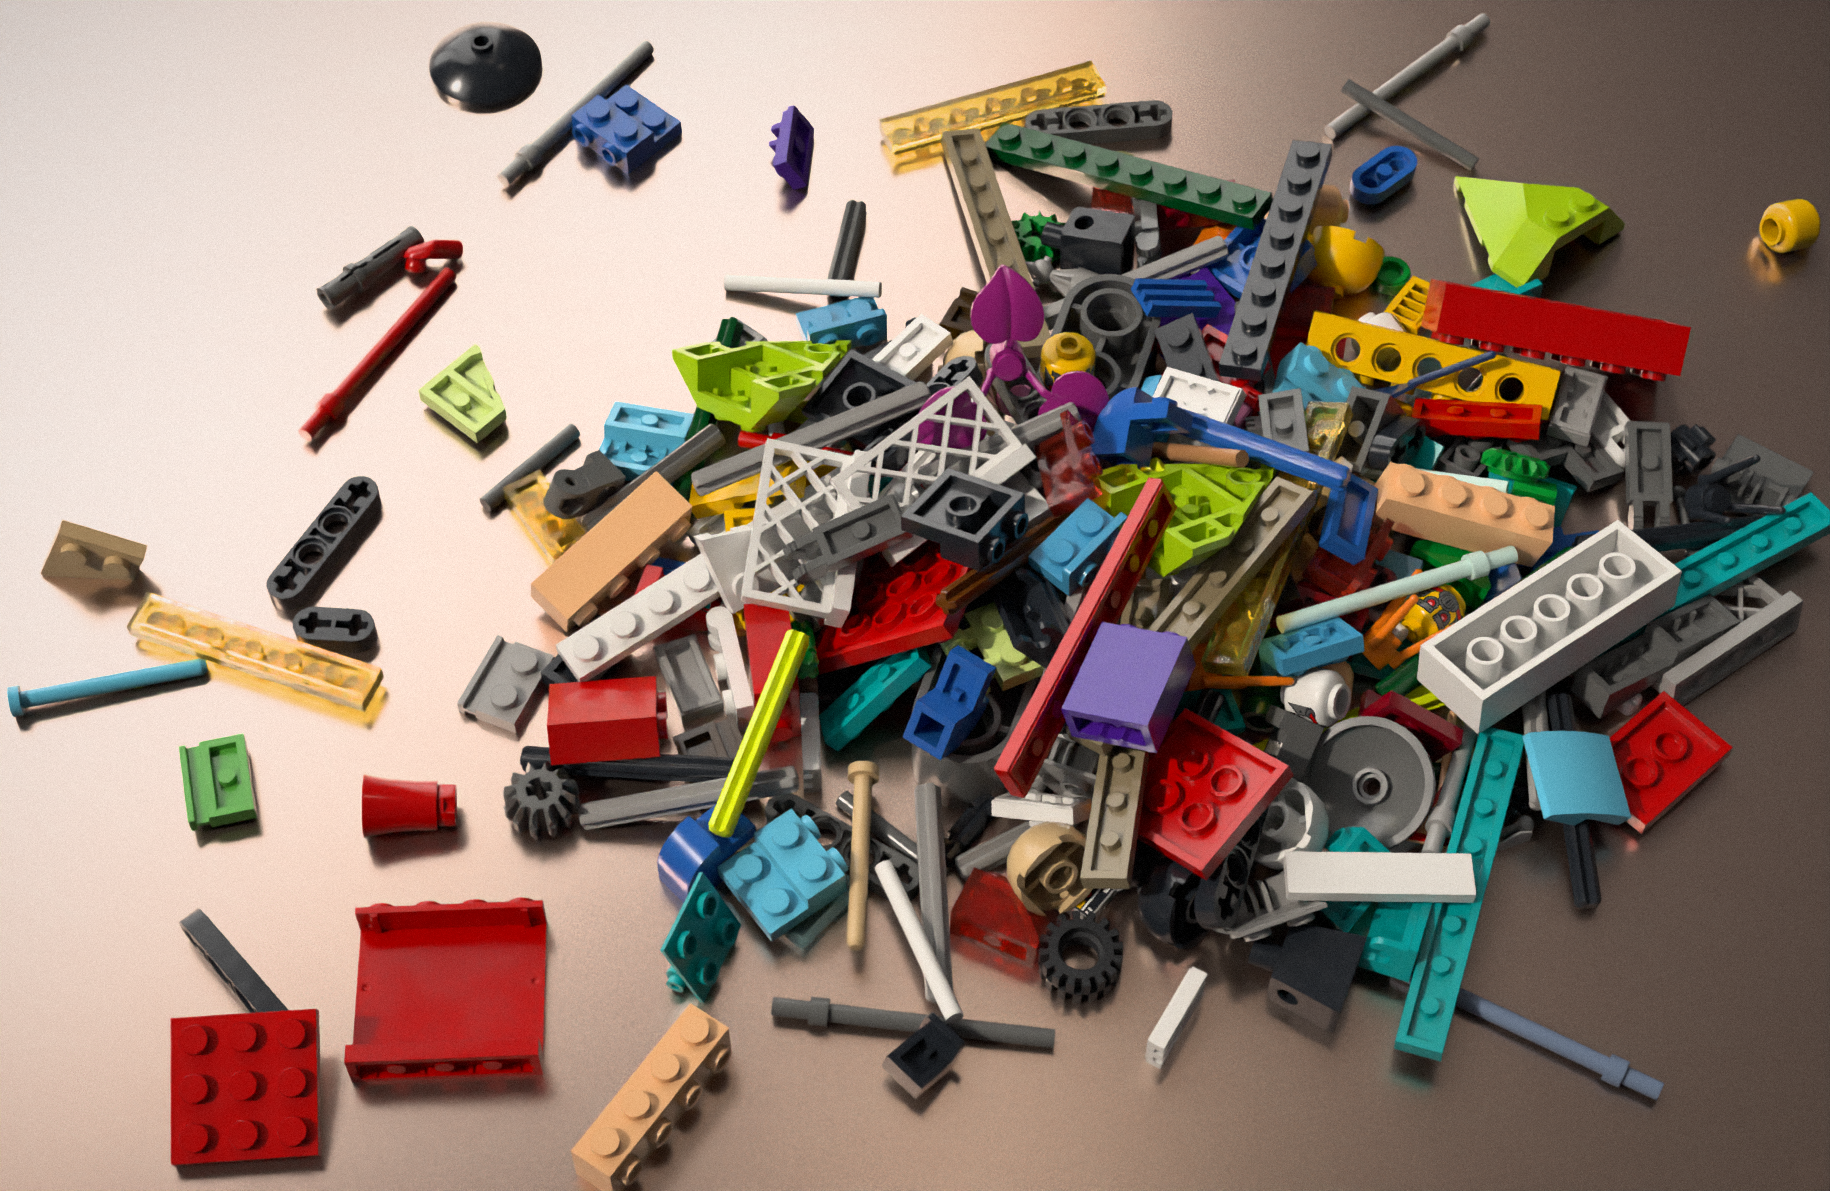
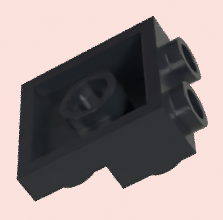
[900,468,1029,571]

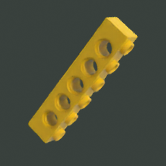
[1306,311,1561,421]

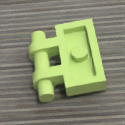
[939,602,1044,695]

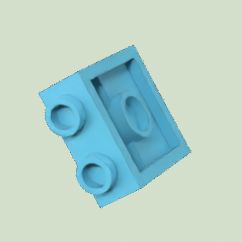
[1272,342,1366,454]
[717,809,848,942]

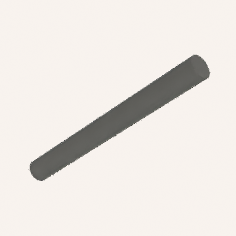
[1341,79,1479,172]

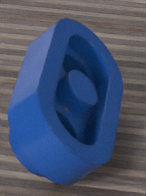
[1350,146,1417,204]

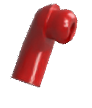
[404,239,463,273]

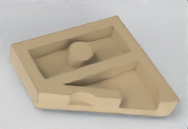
[40,519,148,580]

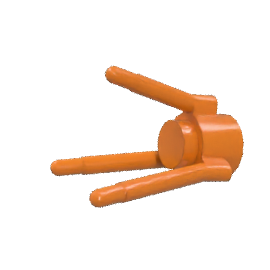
[1362,569,1455,671]
[1185,621,1295,692]

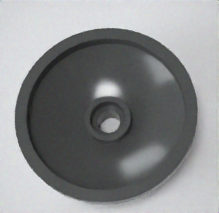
[1300,716,1436,849]

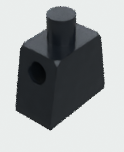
[1041,207,1135,275]
[1247,924,1367,1033]

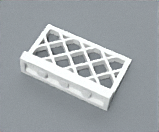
[830,376,1036,567]
[740,438,871,628]

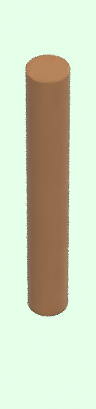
[1151,442,1249,468]

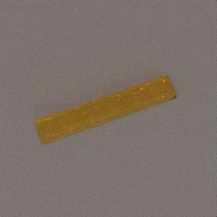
[879,60,1106,156]
[126,592,384,712]

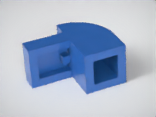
[1089,387,1193,468]
[903,645,996,761]
[657,803,756,903]

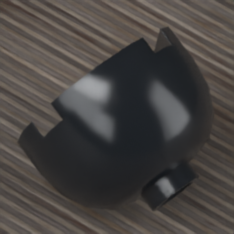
[1137,857,1211,950]

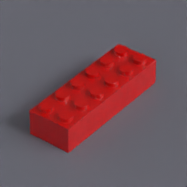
[1421,279,1691,382]

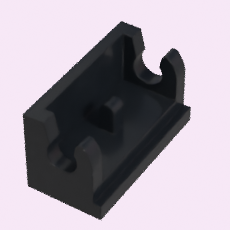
[989,568,1071,668]

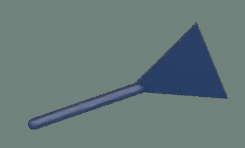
[1373,351,1496,398]

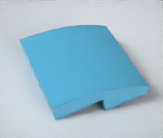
[599,401,693,486]
[1522,731,1631,826]

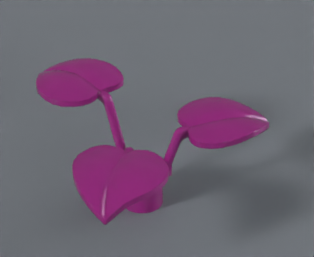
[917,264,1110,455]

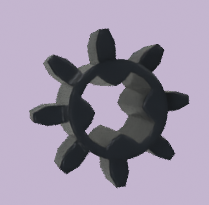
[1671,424,1716,475]

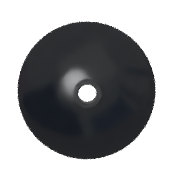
[428,22,542,109]

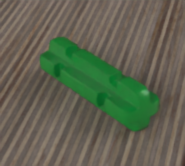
[791,620,819,680]

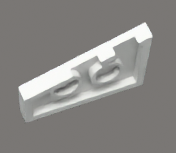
[694,509,831,614]

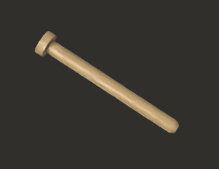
[847,761,880,951]

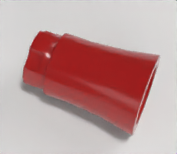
[362,774,457,838]

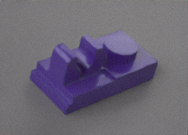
[768,105,815,190]

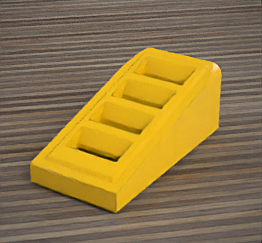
[1384,276,1430,336]

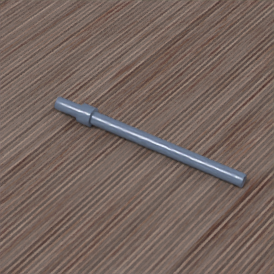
[1404,966,1664,1101]

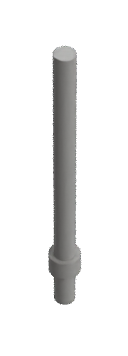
[1324,13,1490,139]
[497,40,654,187]
[1421,721,1478,853]

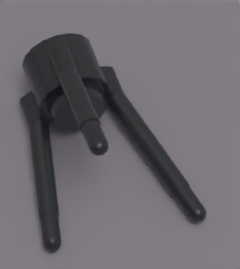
[1684,454,1786,526]

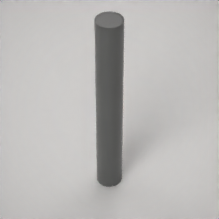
[479,423,581,512]
[836,791,950,878]

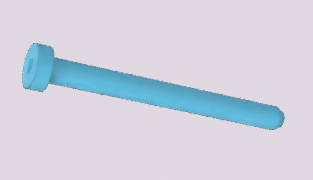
[7,658,208,717]

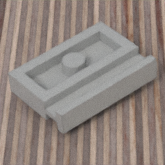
[457,635,555,733]

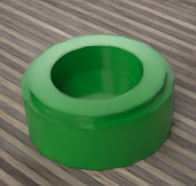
[1371,256,1411,295]

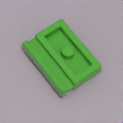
[178,733,257,831]

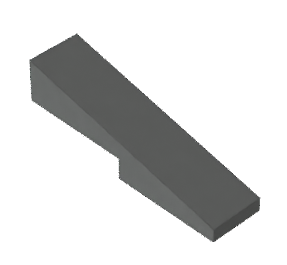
[1570,594,1740,718]

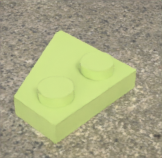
[418,344,507,443]

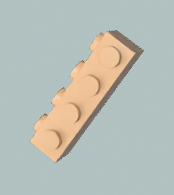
[1371,462,1555,567]
[531,471,692,632]
[571,1003,732,1191]

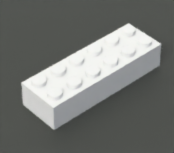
[1417,520,1682,734]

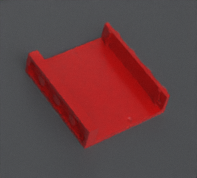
[344,897,548,1083]

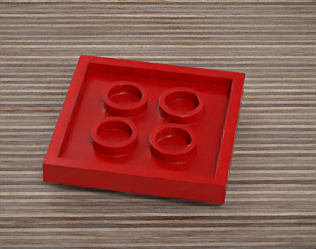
[1138,708,1294,880]
[170,1009,322,1166]

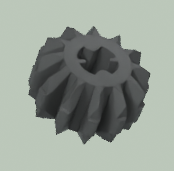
[503,761,580,840]

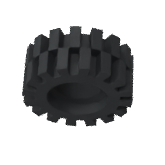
[1038,911,1124,1003]

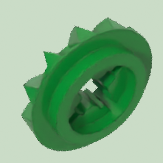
[1012,210,1066,262]
[1480,448,1550,483]

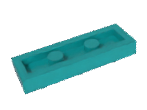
[819,646,931,751]

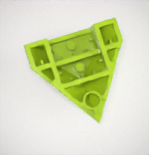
[1454,176,1625,288]
[672,340,851,432]
[1085,464,1278,577]

